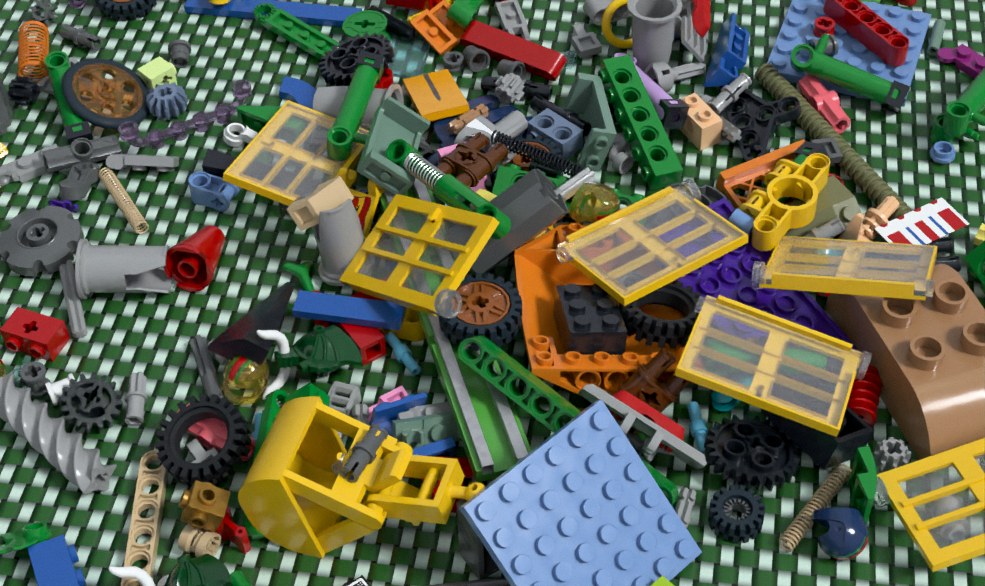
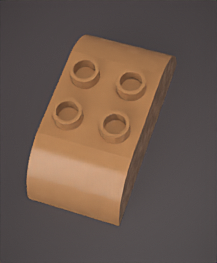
[825,263,985,475]

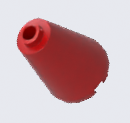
[163,225,225,292]

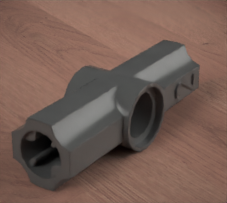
[42,135,121,173]

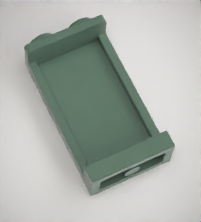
[562,73,617,171]
[356,96,430,195]

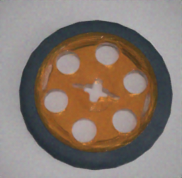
[61,58,150,130]

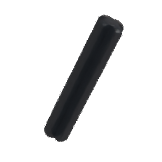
[367,5,417,40]

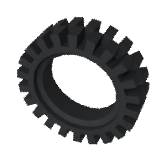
[619,277,705,348]
[155,394,251,486]

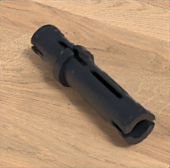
[481,75,553,100]
[530,95,591,137]

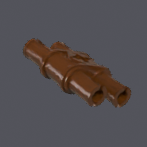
[436,132,508,187]
[617,348,691,435]

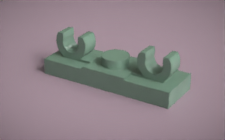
[392,411,461,449]

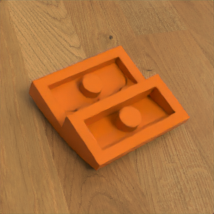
[410,0,467,56]

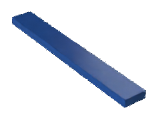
[184,0,362,27]

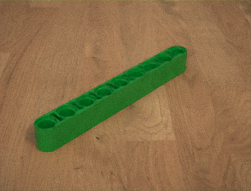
[458,335,679,506]

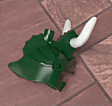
[257,325,362,400]
[109,554,233,586]

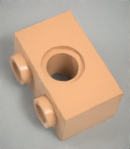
[680,93,723,151]

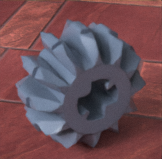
[146,82,188,120]

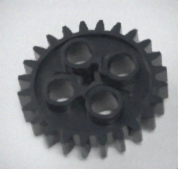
[319,32,395,86]
[704,414,801,492]

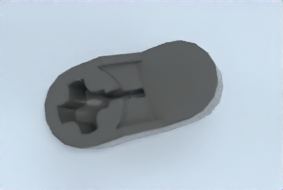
[59,162,99,201]

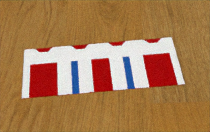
[874,197,970,245]

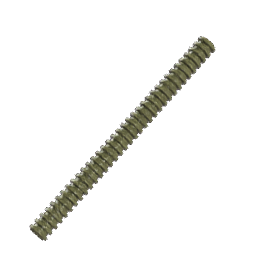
[755,63,912,220]

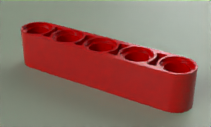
[823,0,910,66]
[460,20,567,81]

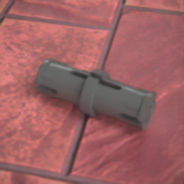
[59,24,103,51]
[340,424,388,483]

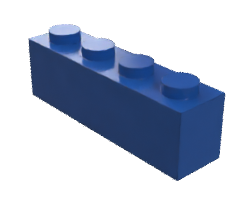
[27,534,87,586]

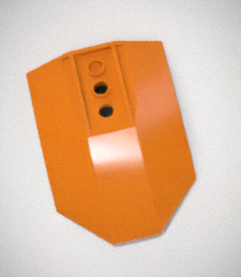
[514,223,704,395]

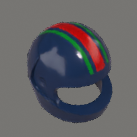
[811,507,869,560]

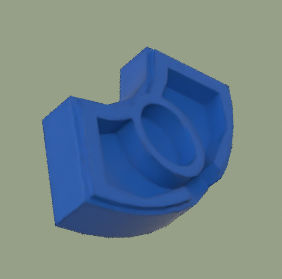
[279,76,316,109]

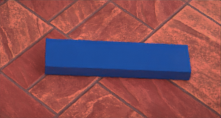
[292,290,406,331]

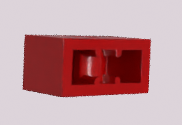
[0,307,70,362]

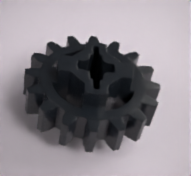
[59,372,123,434]

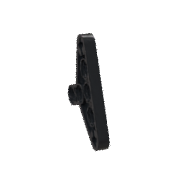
[719,85,802,162]

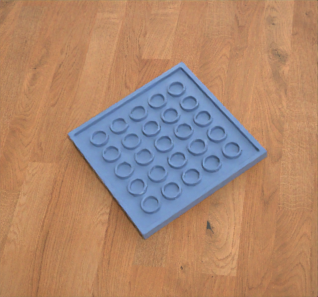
[767,0,932,107]
[459,399,702,586]

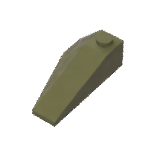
[771,175,864,252]

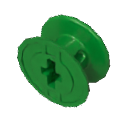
[342,10,390,41]

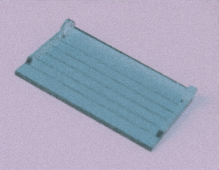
[388,30,431,78]

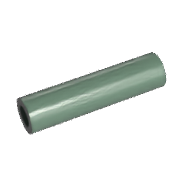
[927,19,946,56]

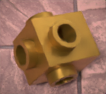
[178,480,231,532]

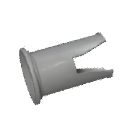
[627,0,682,72]
[313,84,404,131]
[307,189,378,286]
[75,239,172,299]

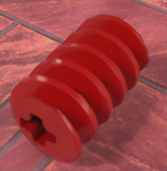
[847,364,882,426]

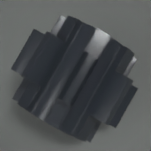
[8,76,39,105]

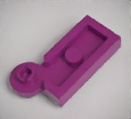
[937,44,985,79]

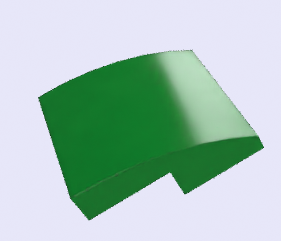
[848,446,877,525]

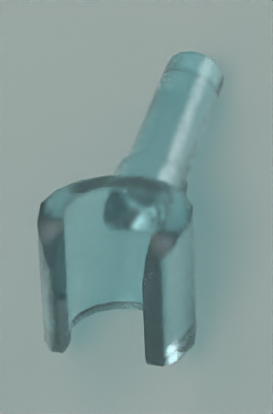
[564,51,577,69]
[10,355,31,386]

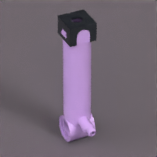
[614,53,689,129]

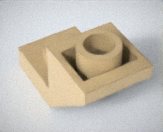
[287,176,354,231]

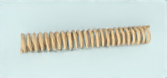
[98,167,149,234]
[779,464,852,552]

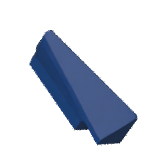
[703,13,750,87]

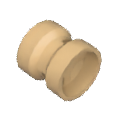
[178,523,221,557]

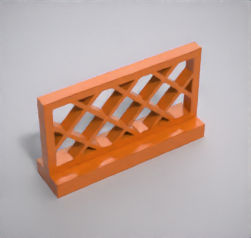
[715,139,805,209]

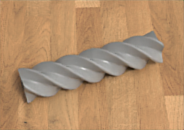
[0,372,117,495]

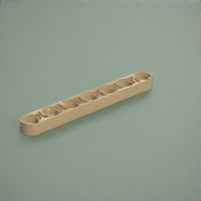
[121,450,168,586]

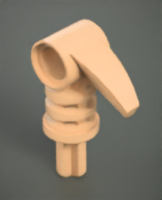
[838,196,900,256]

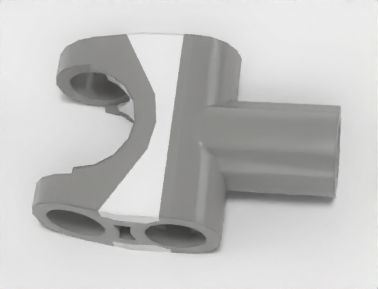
[454,110,528,172]

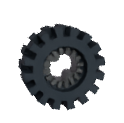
[708,485,765,544]

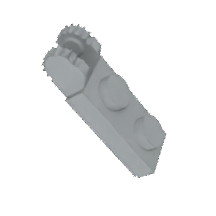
[495,0,531,41]
[105,154,179,172]

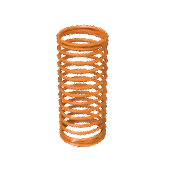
[18,21,49,83]

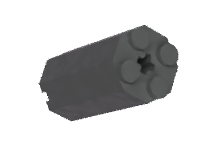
[447,169,569,277]

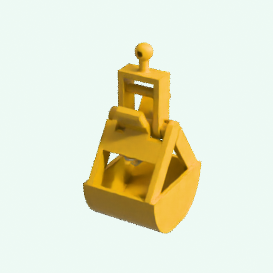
[238,396,486,559]

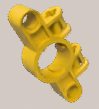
[738,153,830,251]

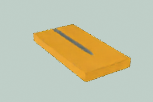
[402,69,470,122]

